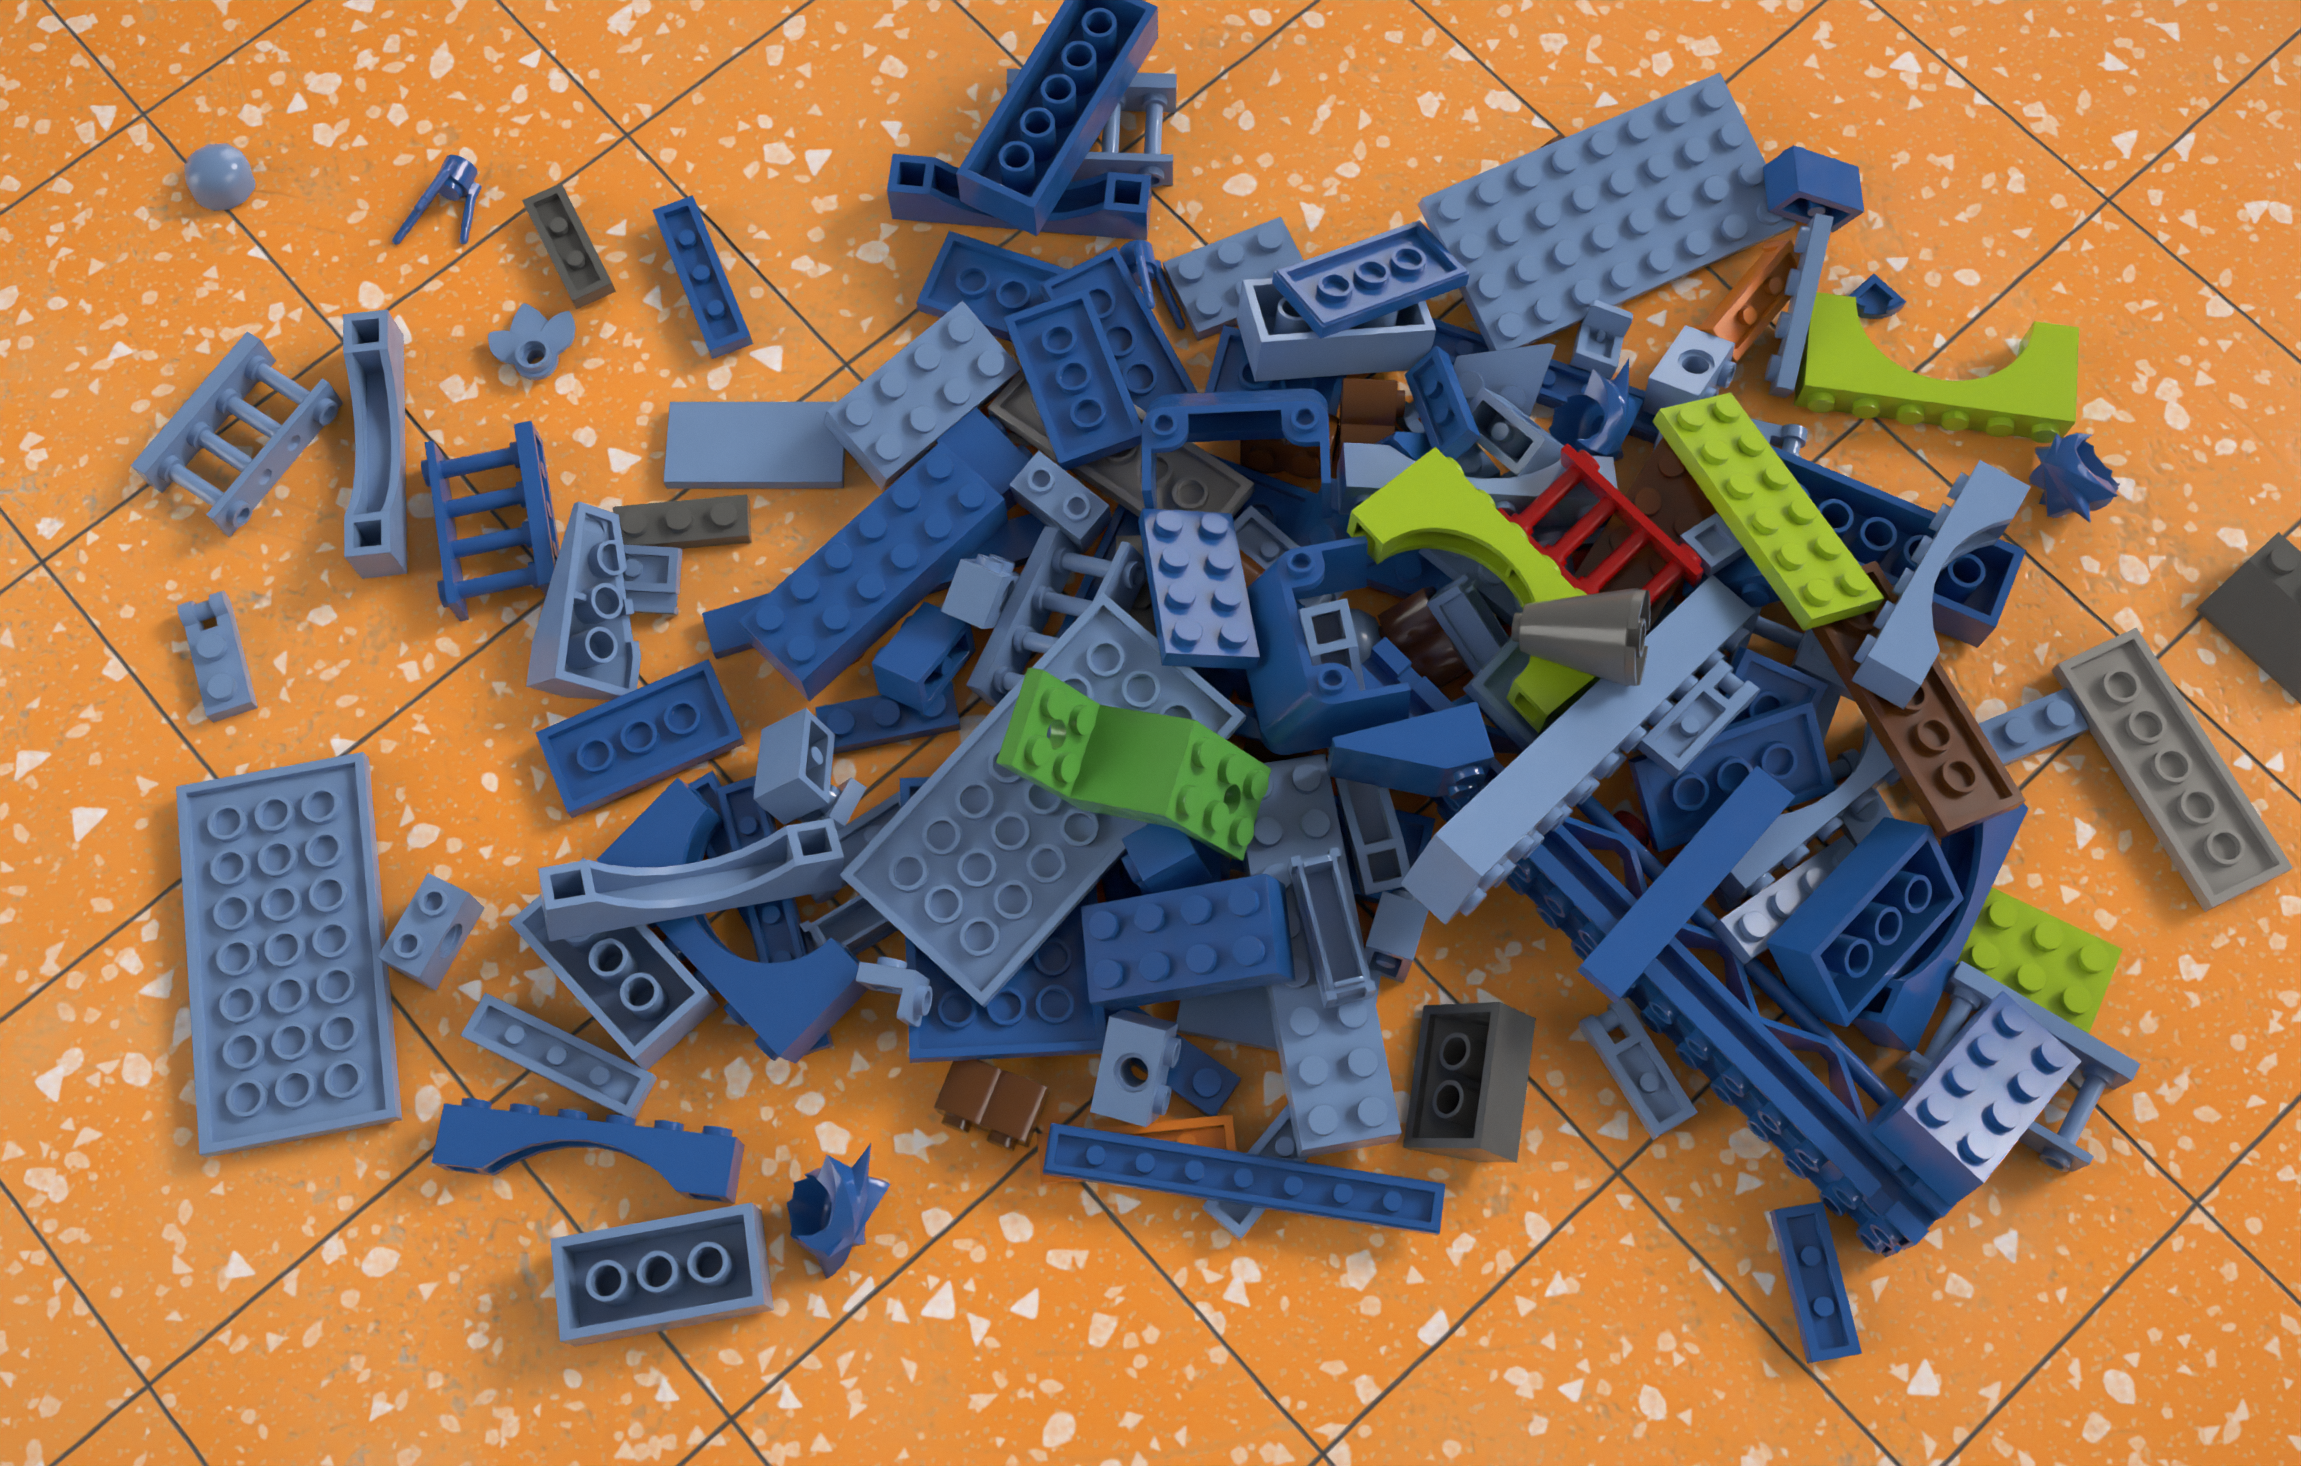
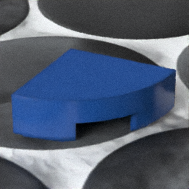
[1849,274,1906,319]

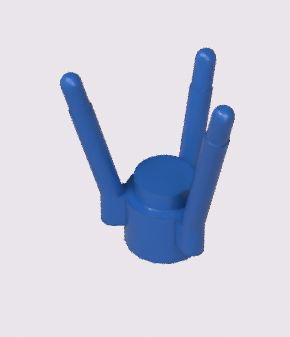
[392,154,482,245]
[1119,240,1185,330]

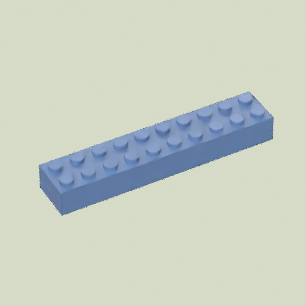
[1400,575,1755,925]

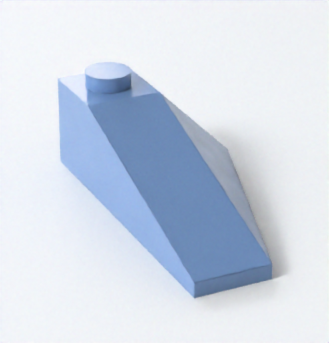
[526,501,641,700]

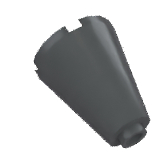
[1512,588,1651,687]

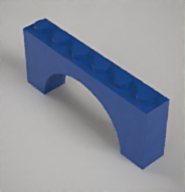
[596,778,868,1064]

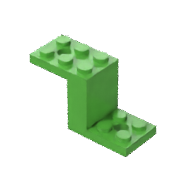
[996,667,1271,861]

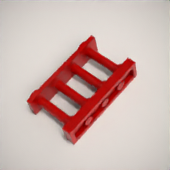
[1498,443,1704,605]

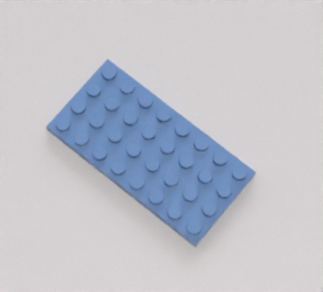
[1418,72,1796,351]
[839,592,1246,1008]
[176,752,402,1158]

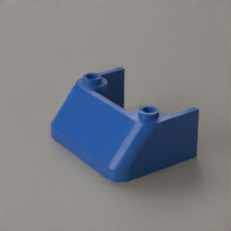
[1142,388,1332,518]
[1244,535,1410,755]

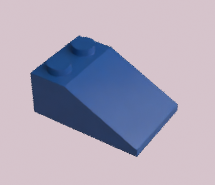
[1326,702,1495,799]

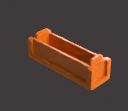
[1693,239,1800,362]

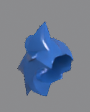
[1548,358,1643,462]
[2029,433,2120,523]
[787,1143,891,1279]

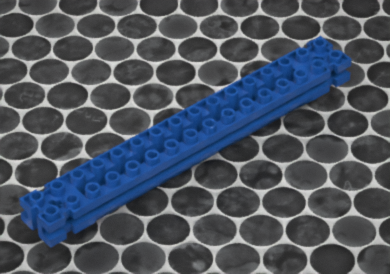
[1361,637,1957,1258]

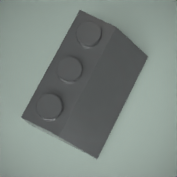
[2196,532,2301,704]
[1403,1002,1536,1163]

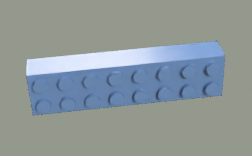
[1242,754,1402,1159]

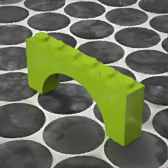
[1794,292,2079,443]
[1347,447,1601,733]

